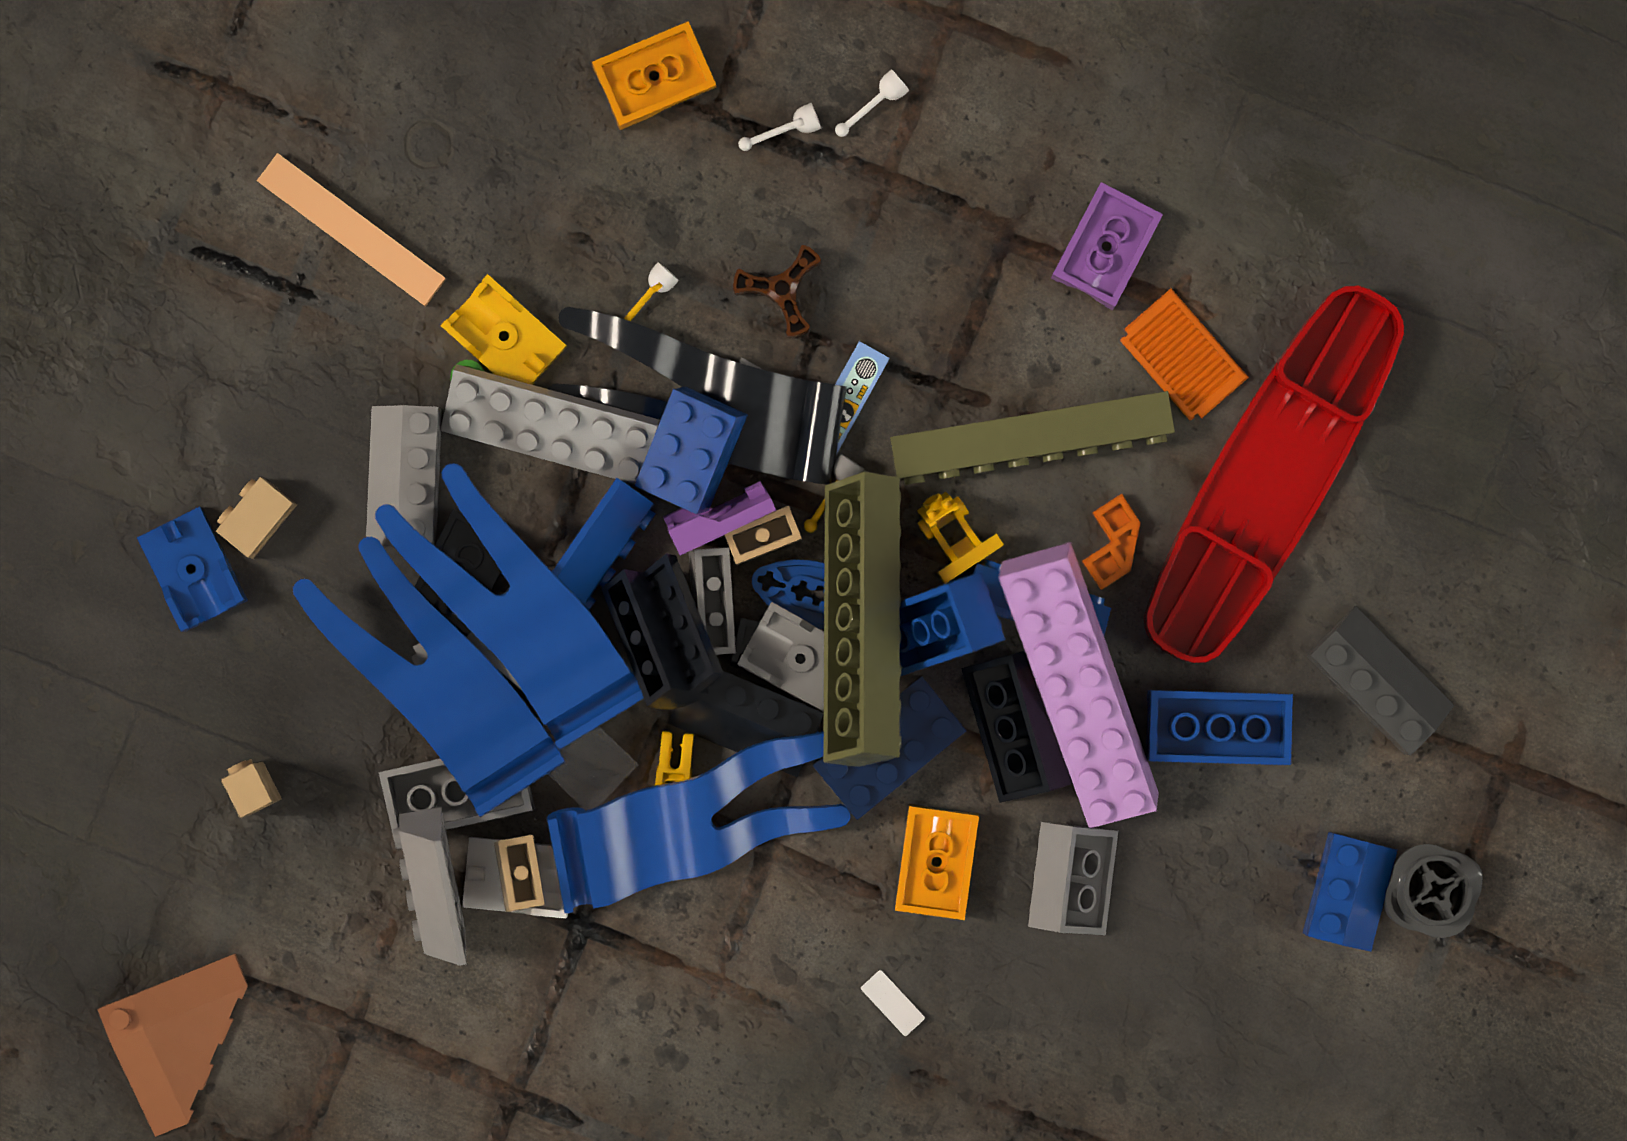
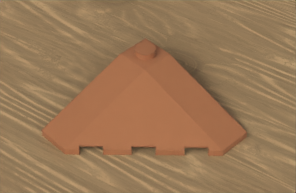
[97,954,248,1137]

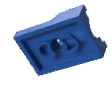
[137,506,248,632]

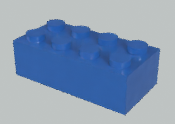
[899,572,1005,676]
[1146,690,1293,765]

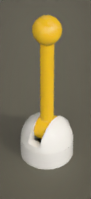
[624,262,679,321]

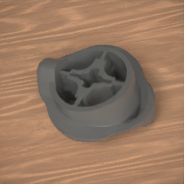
[1385,844,1483,938]

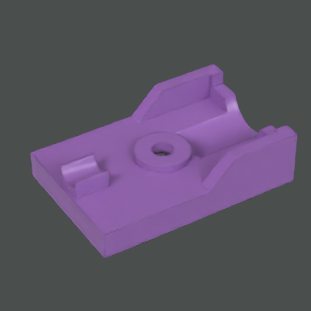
[1051,182,1163,310]
[663,481,776,555]

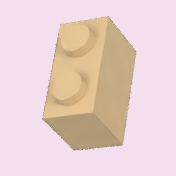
[216,477,297,559]
[725,506,802,565]
[221,759,282,818]
[494,835,545,912]

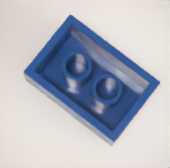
[634,386,748,515]

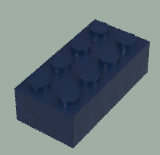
[812,676,966,820]

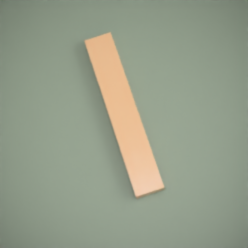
[257,153,446,307]

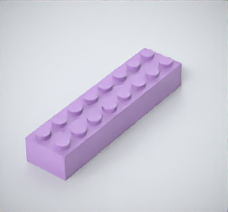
[999,542,1159,828]

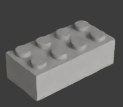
[379,759,535,839]

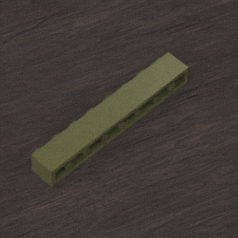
[890,391,1175,485]

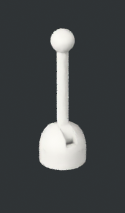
[835,69,909,137]
[738,103,822,151]

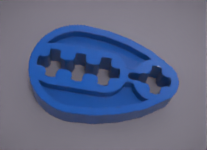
[752,560,824,629]

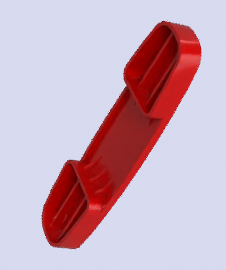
[1144,286,1404,663]

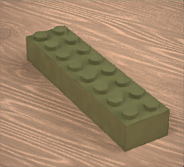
[823,471,901,767]

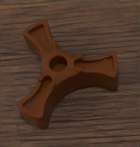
[733,245,821,338]

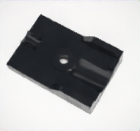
[415,509,501,635]

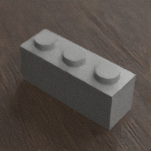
[689,548,736,655]

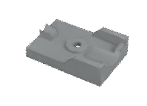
[737,602,824,712]

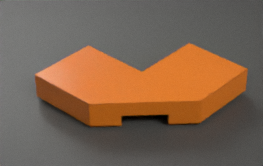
[1082,494,1141,590]

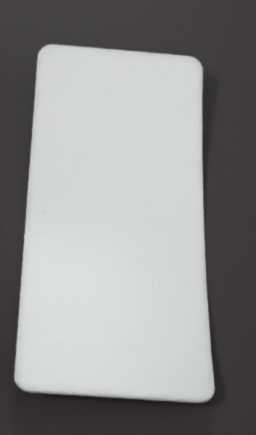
[861,970,925,1036]

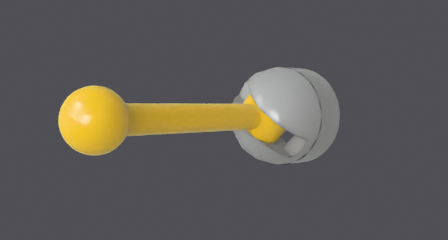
[804,454,864,533]

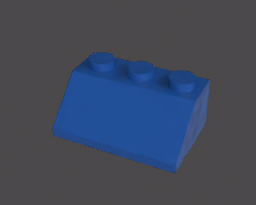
[1303,832,1397,952]

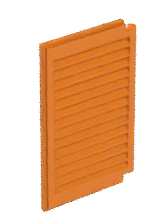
[1120,288,1249,421]

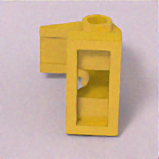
[917,492,1004,584]

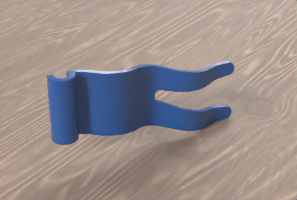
[375,464,644,750]
[293,537,566,817]
[547,731,850,914]

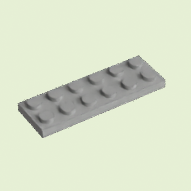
[441,364,660,484]

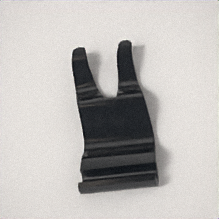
[548,307,847,485]

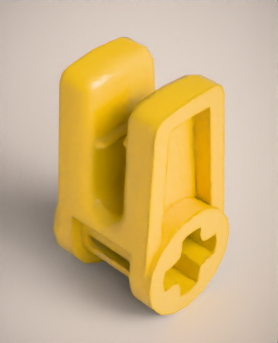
[655,731,694,786]

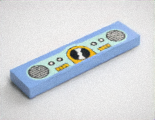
[835,341,890,455]

